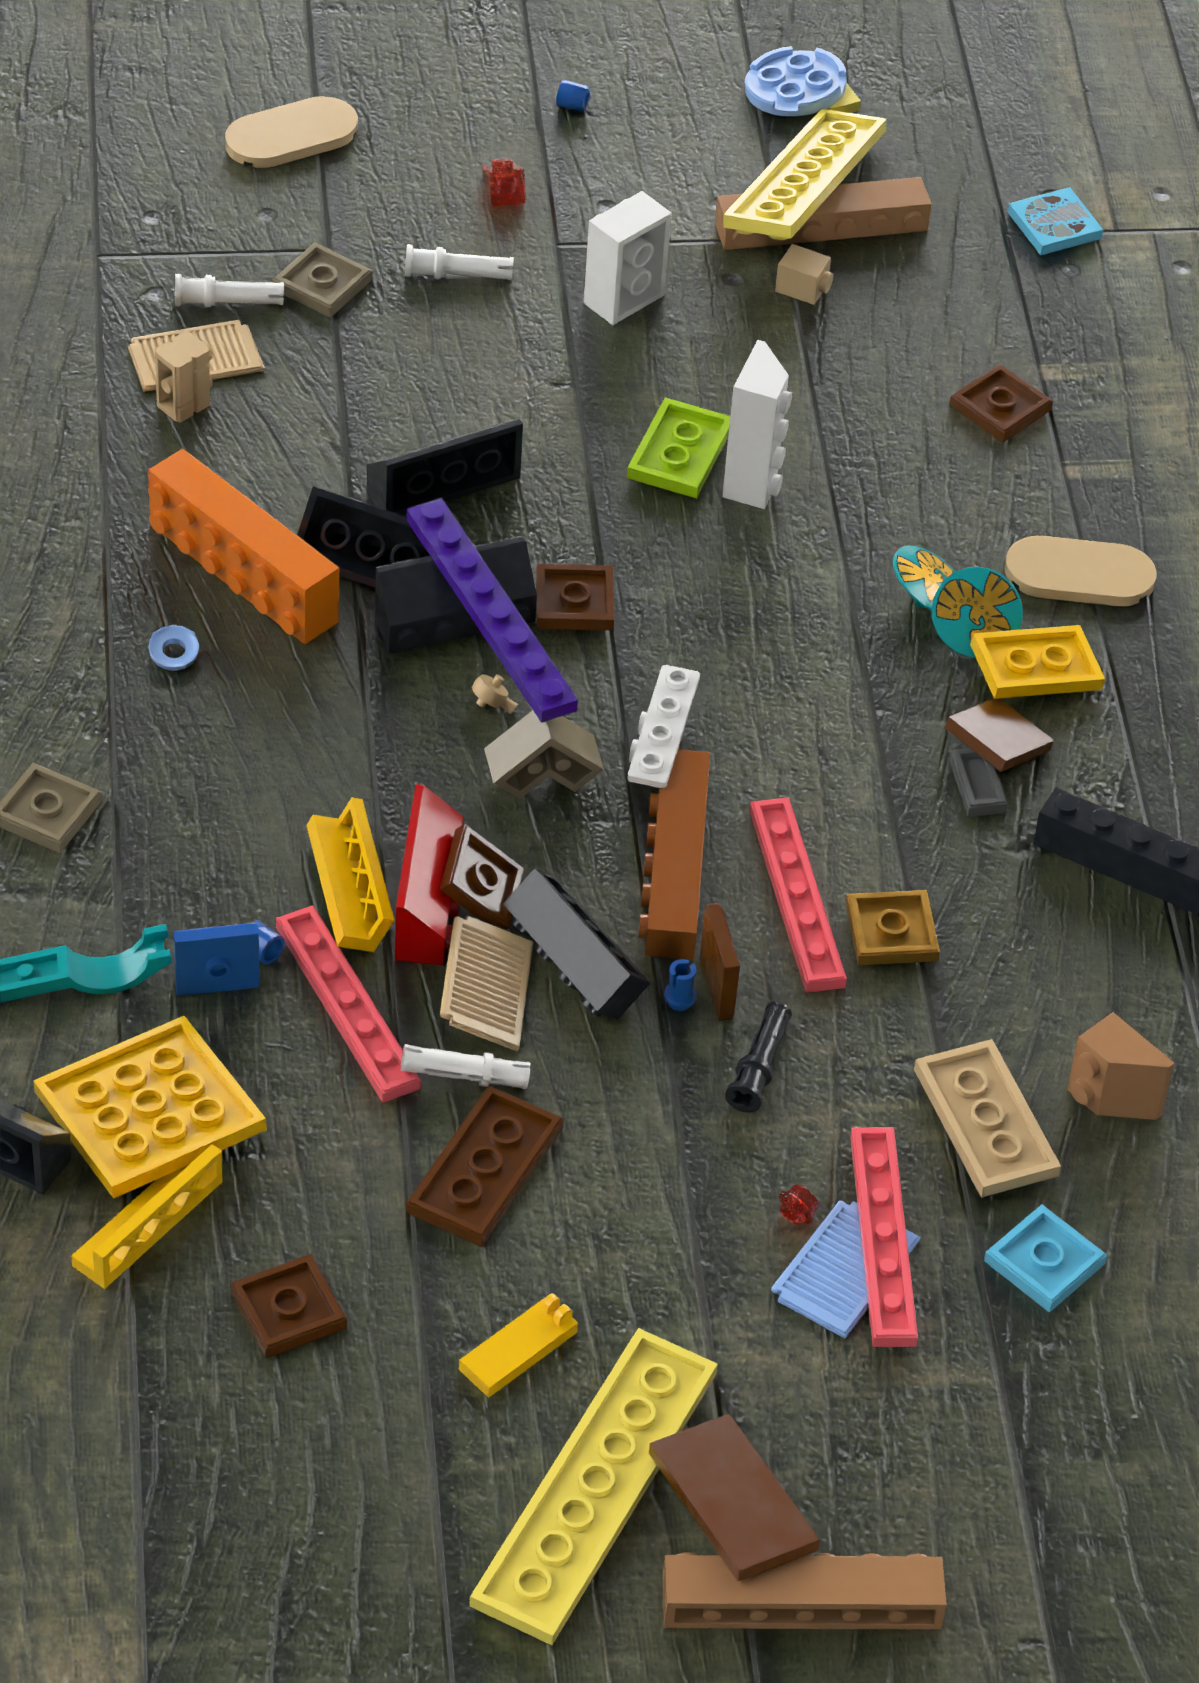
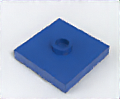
[173,923,260,996]

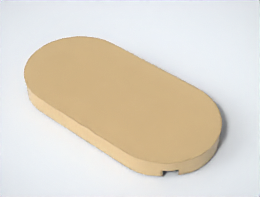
[225,96,358,168]
[1005,536,1157,606]

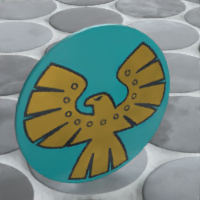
[893,546,955,611]
[932,567,1023,658]

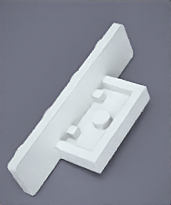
[627,665,700,788]

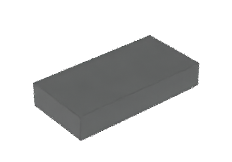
[949,748,1008,817]

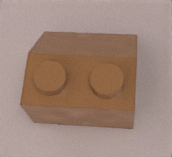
[1067,1012,1174,1120]

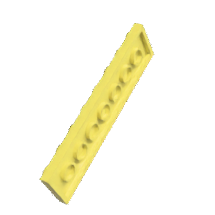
[723,109,886,240]
[470,1328,718,1645]

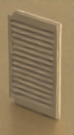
[128,320,265,392]
[440,915,533,1052]

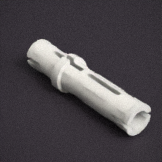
[401,1044,530,1089]

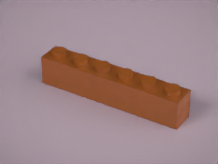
[638,749,710,960]

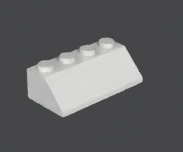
[722,340,792,509]

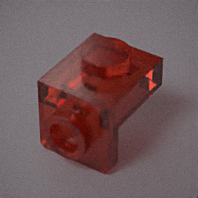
[482,158,526,207]

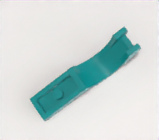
[0,924,172,1003]

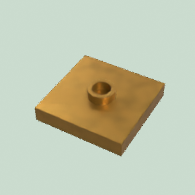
[846,890,940,965]

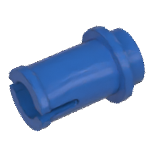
[664,959,697,1011]

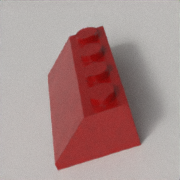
[395,784,463,966]

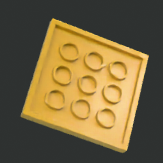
[33,1016,267,1199]

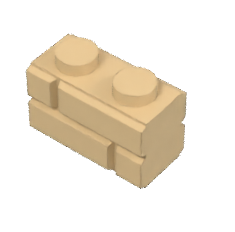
[155,332,213,423]

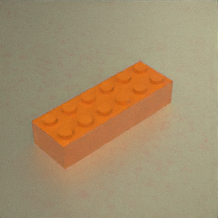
[148,448,339,644]

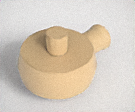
[472,674,518,714]

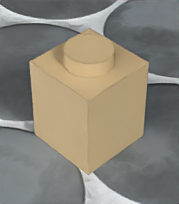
[775,244,833,305]

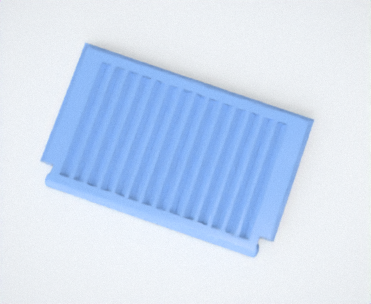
[771,1201,921,1339]

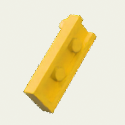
[459,1293,578,1398]

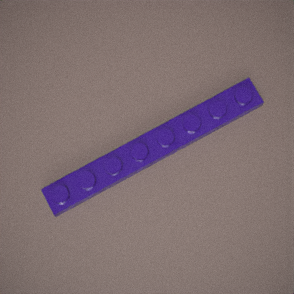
[407,498,578,723]

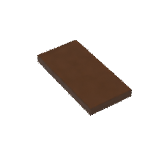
[406,1085,564,1247]
[649,1414,820,1581]

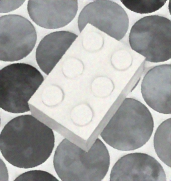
[584,191,672,325]

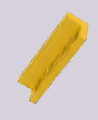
[306,797,394,952]
[71,1144,222,1289]

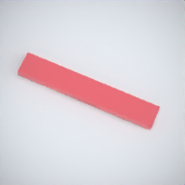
[749,797,847,993]
[276,905,421,1103]
[850,1127,918,1347]

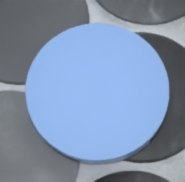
[744,46,847,116]

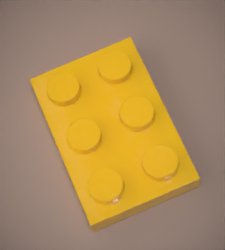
[970,625,1105,699]

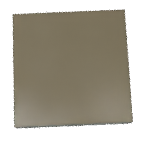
[272,242,373,318]
[0,762,102,853]

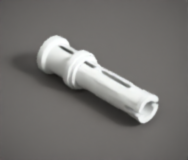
[405,244,514,281]
[175,274,284,307]

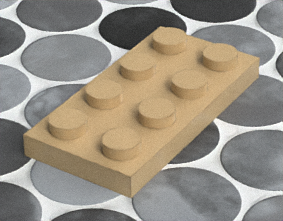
[914,1039,1061,1198]

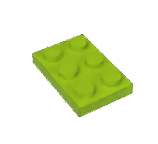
[627,397,730,499]

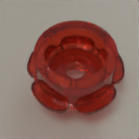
[779,1184,819,1224]

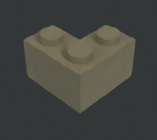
[484,710,604,799]

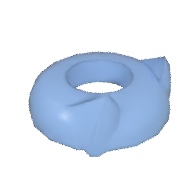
[148,625,199,671]

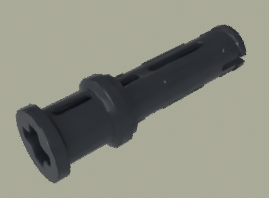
[725,1001,792,1113]

